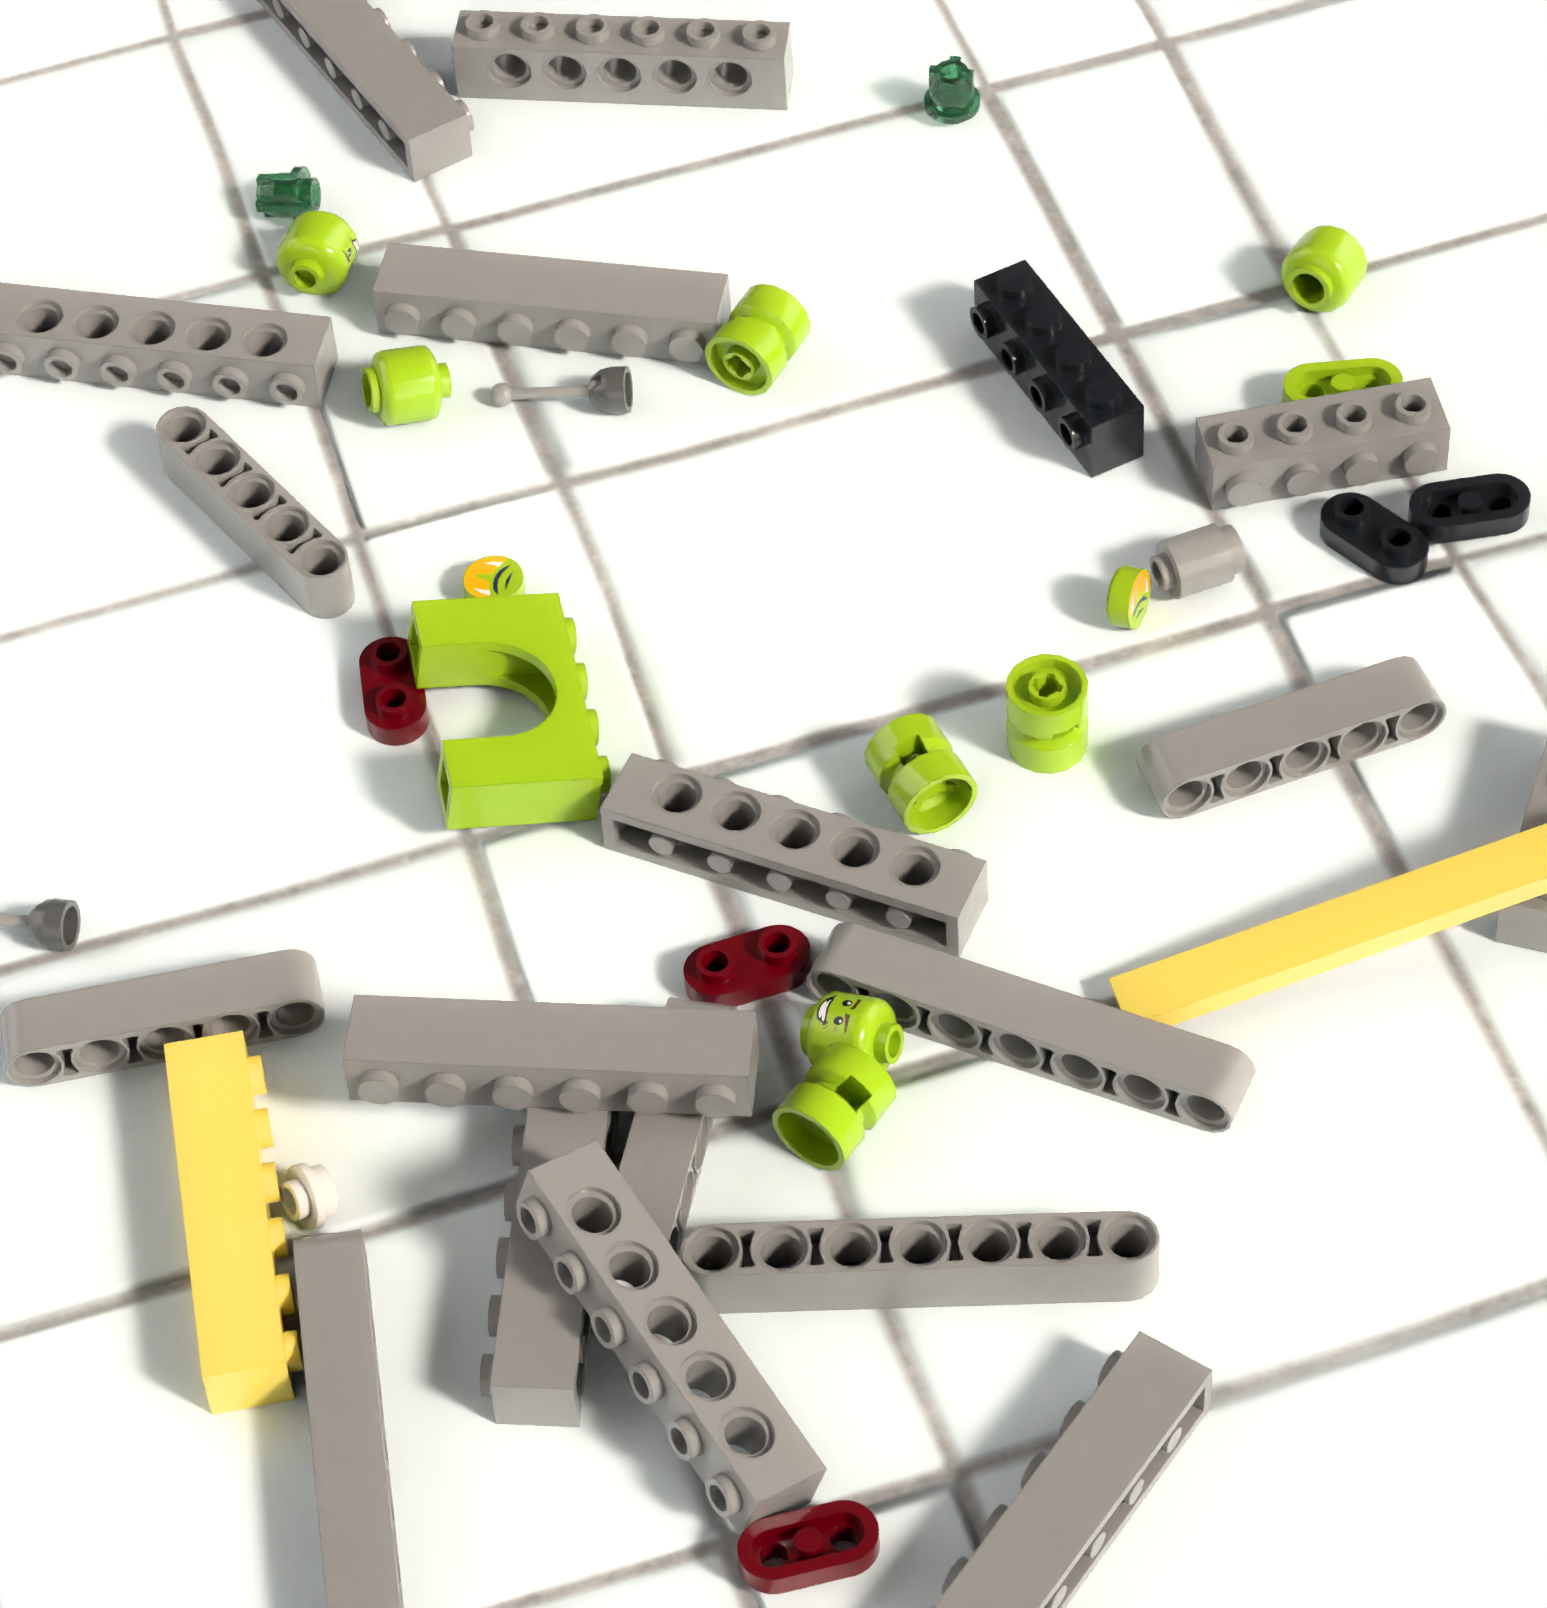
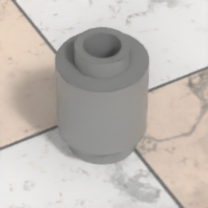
[1150,523,1246,599]

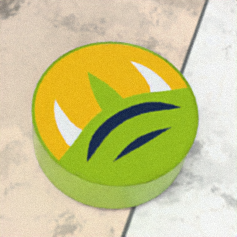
[463,556,525,598]
[1106,565,1151,629]

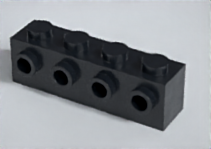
[970,260,1144,478]

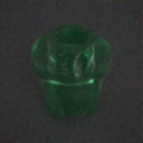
[924,56,980,124]
[255,166,321,220]

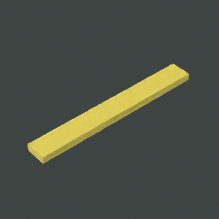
[1109,823,1547,1026]

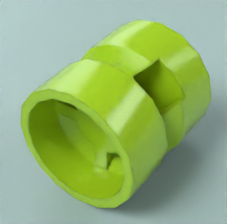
[705,284,811,396]
[1006,654,1088,774]
[864,713,977,834]
[772,1042,897,1171]

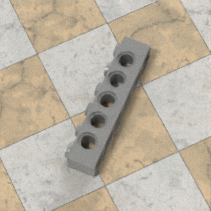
[451,10,793,110]
[0,282,338,408]
[600,753,988,957]
[515,1140,827,1536]

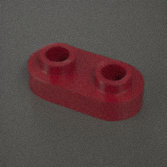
[359,637,429,746]
[683,925,812,1007]
[737,1500,880,1594]

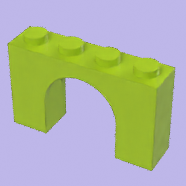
[407,593,611,830]

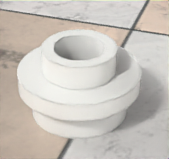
[280,1163,339,1231]

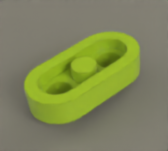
[1282,358,1403,403]

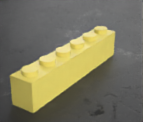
[164,1030,304,1415]

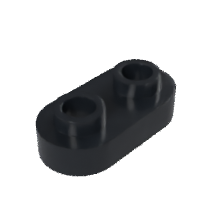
[1408,473,1531,544]
[1320,492,1429,585]

